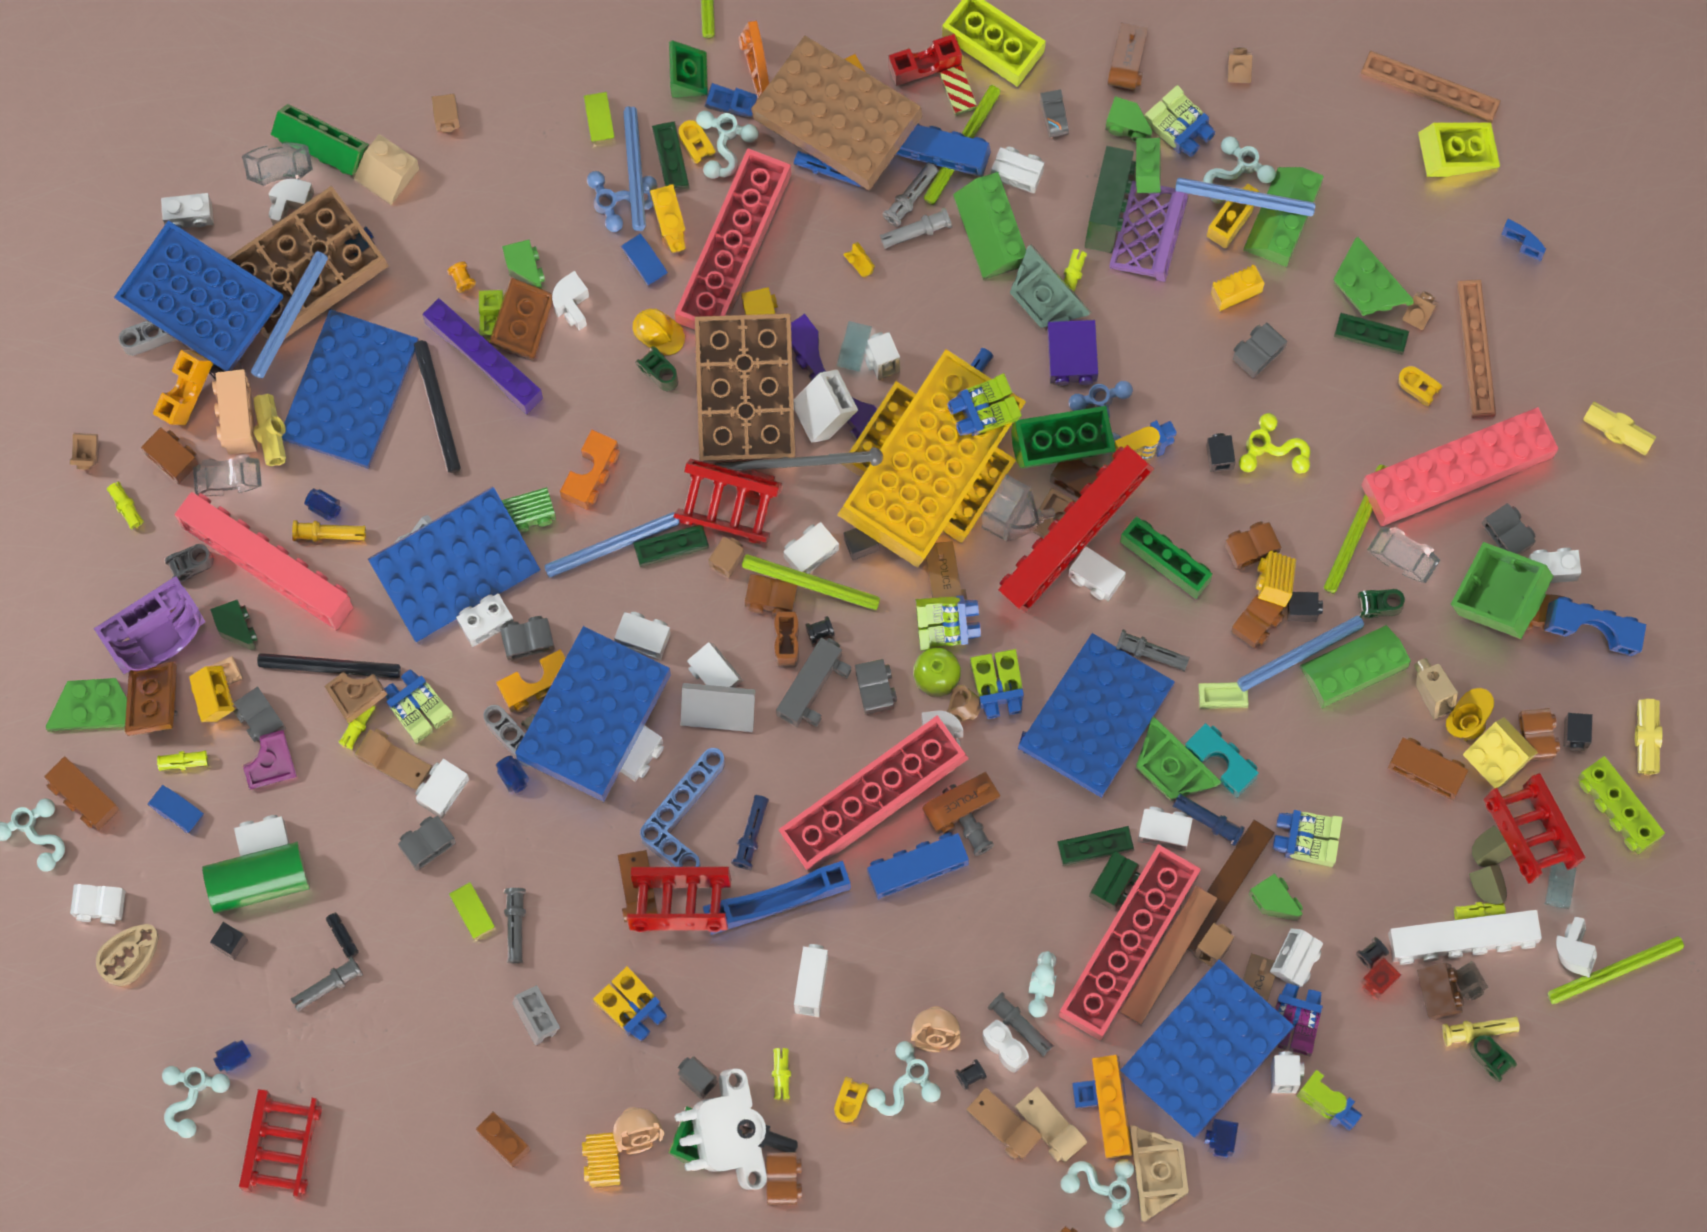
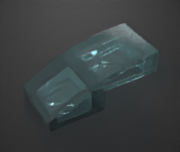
[837,321,872,372]
[1544,862,1576,909]

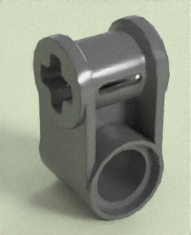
[164,544,214,582]

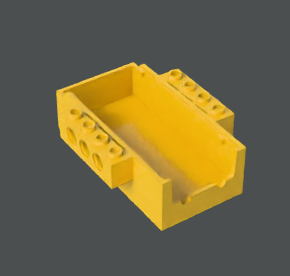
[837,349,1026,568]

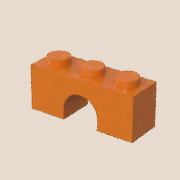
[560,430,620,510]

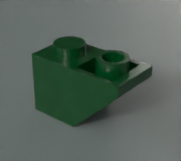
[210,599,258,651]

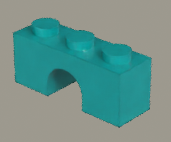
[1185,723,1259,798]

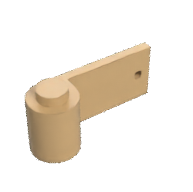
[1014,1087,1087,1163]

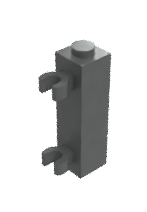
[776,637,852,727]

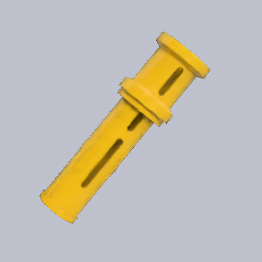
[292,520,366,542]

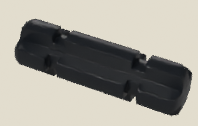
[326,912,358,958]

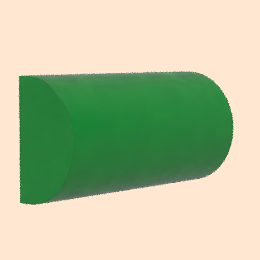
[1011,406,1116,468]
[202,842,310,914]

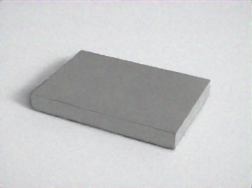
[681,683,755,732]

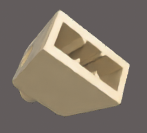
[1414,658,1458,720]

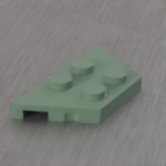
[1010,244,1092,328]

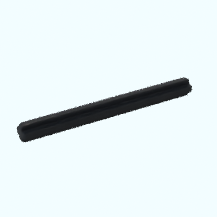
[414,340,461,473]
[257,653,401,678]

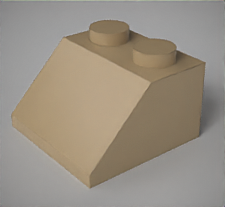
[354,134,419,205]

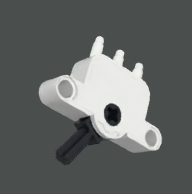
[675,1069,798,1190]

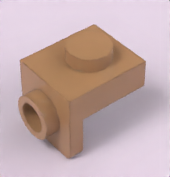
[1227,47,1253,83]
[1402,291,1439,331]
[69,433,98,470]

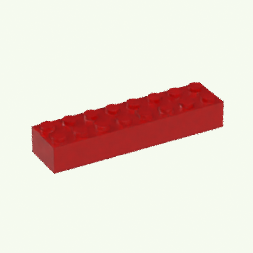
[998,445,1154,612]

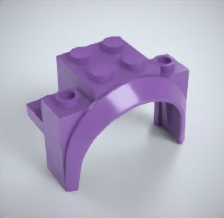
[94,576,205,674]

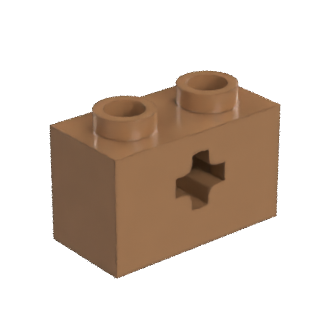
[1194,923,1234,968]

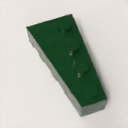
[1084,146,1136,253]

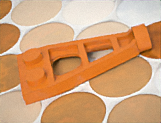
[738,20,769,99]

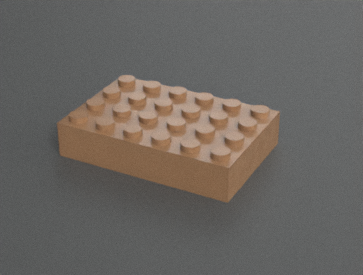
[751,35,922,191]
[227,186,389,340]
[695,314,796,461]

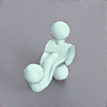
[696,111,759,179]
[1203,136,1276,203]
[0,798,65,872]
[1028,951,1057,1018]
[866,1041,941,1116]
[162,1066,230,1138]
[1061,1159,1134,1228]

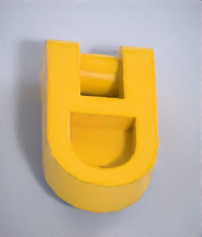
[679,120,716,164]
[1398,366,1442,406]
[834,1076,869,1123]

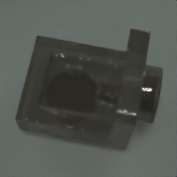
[1456,961,1489,1000]

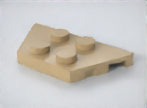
[1130,1125,1189,1222]

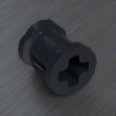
[805,616,835,644]
[1356,937,1389,969]
[954,1059,987,1090]

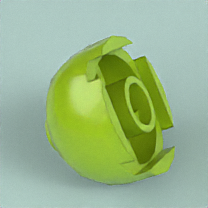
[913,647,961,697]

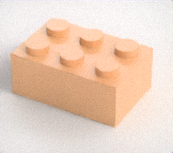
[212,369,257,455]

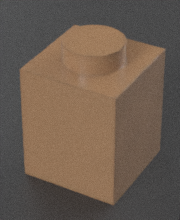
[431,94,460,132]
[708,536,745,579]

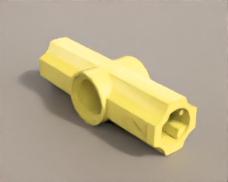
[253,393,286,467]
[1583,401,1656,456]
[1635,699,1663,775]

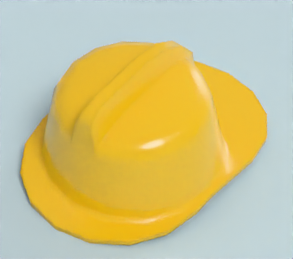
[632,308,685,356]
[1446,688,1494,741]

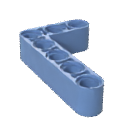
[640,748,725,867]

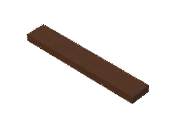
[1188,820,1275,954]

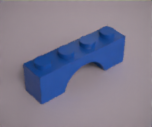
[1544,597,1647,656]

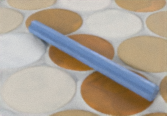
[624,106,646,231]
[1175,178,1315,216]
[251,251,328,379]
[545,512,680,577]
[1237,616,1364,692]

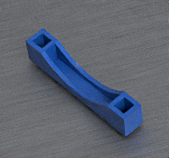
[703,861,851,935]

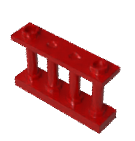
[673,458,782,544]
[1483,773,1586,884]
[627,867,732,932]
[239,1089,322,1200]

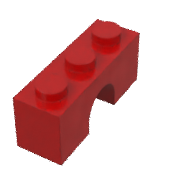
[888,34,962,86]

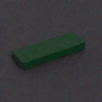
[652,121,689,191]
[1334,313,1409,355]
[633,525,709,567]
[1057,826,1134,866]

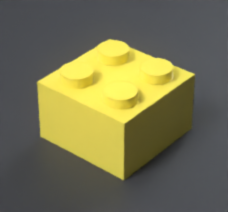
[1463,717,1538,789]

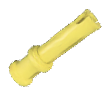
[1442,1016,1520,1046]

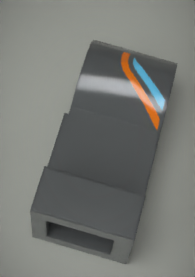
[1040,89,1069,138]

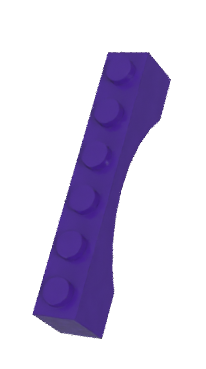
[422,298,543,415]
[791,314,877,441]

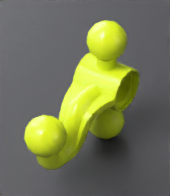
[1239,413,1311,474]

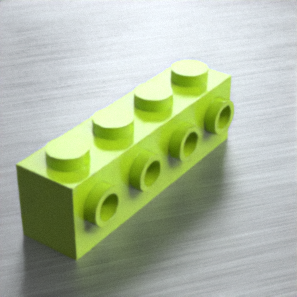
[1578,756,1665,855]

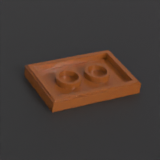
[489,277,553,360]
[125,661,177,736]

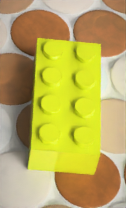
[942,0,1046,87]

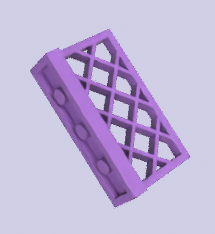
[1109,180,1189,282]

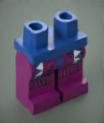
[1275,983,1323,1057]

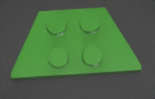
[1333,237,1414,316]
[46,678,127,731]
[1136,717,1221,801]

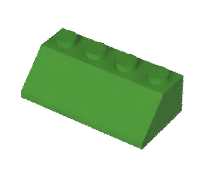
[1243,167,1324,267]
[953,172,1026,280]
[1300,625,1411,708]

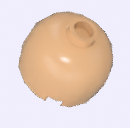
[911,1006,961,1052]
[613,1107,664,1154]

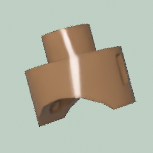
[946,685,980,722]

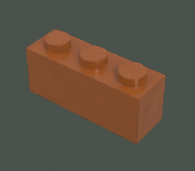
[1388,737,1469,801]
[44,756,119,830]

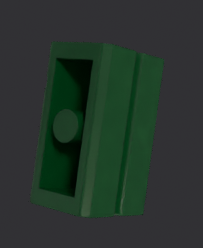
[1089,851,1141,911]

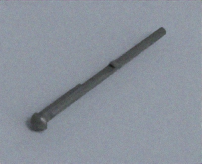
[713,447,883,471]

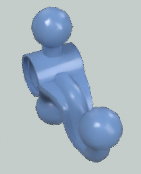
[587,171,657,232]
[1068,381,1133,442]

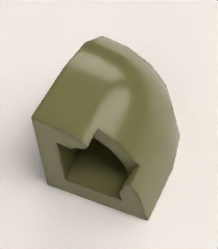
[1472,825,1512,868]
[1469,865,1507,904]

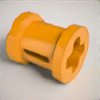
[447,261,476,293]

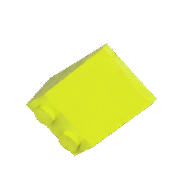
[1418,123,1500,177]

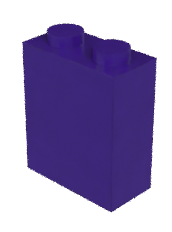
[1047,320,1098,386]

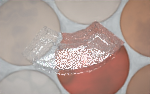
[242,143,313,186]
[193,454,262,496]
[1367,527,1440,583]

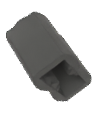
[1233,323,1288,378]
[1482,503,1536,555]
[500,616,555,660]
[855,659,897,715]
[233,687,286,742]
[398,816,456,871]
[678,1056,718,1099]

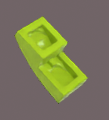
[584,92,614,142]
[479,290,503,340]
[449,882,495,939]

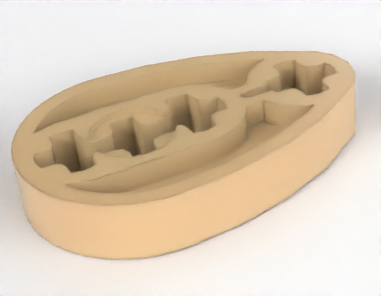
[96,924,159,986]

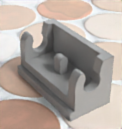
[512,985,560,1046]

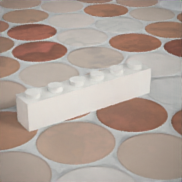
[1388,910,1542,965]

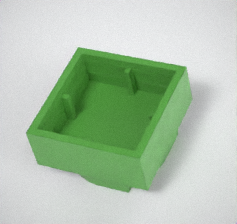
[1451,542,1554,639]

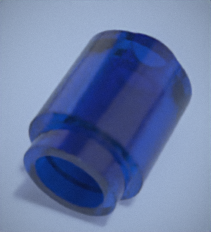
[304,488,342,521]
[496,755,529,793]
[213,1040,252,1073]

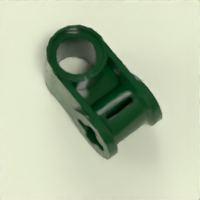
[635,346,679,391]
[1357,589,1405,619]
[1470,1035,1517,1082]

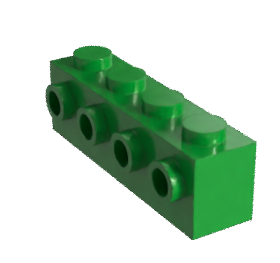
[270,104,369,176]
[1120,516,1213,599]

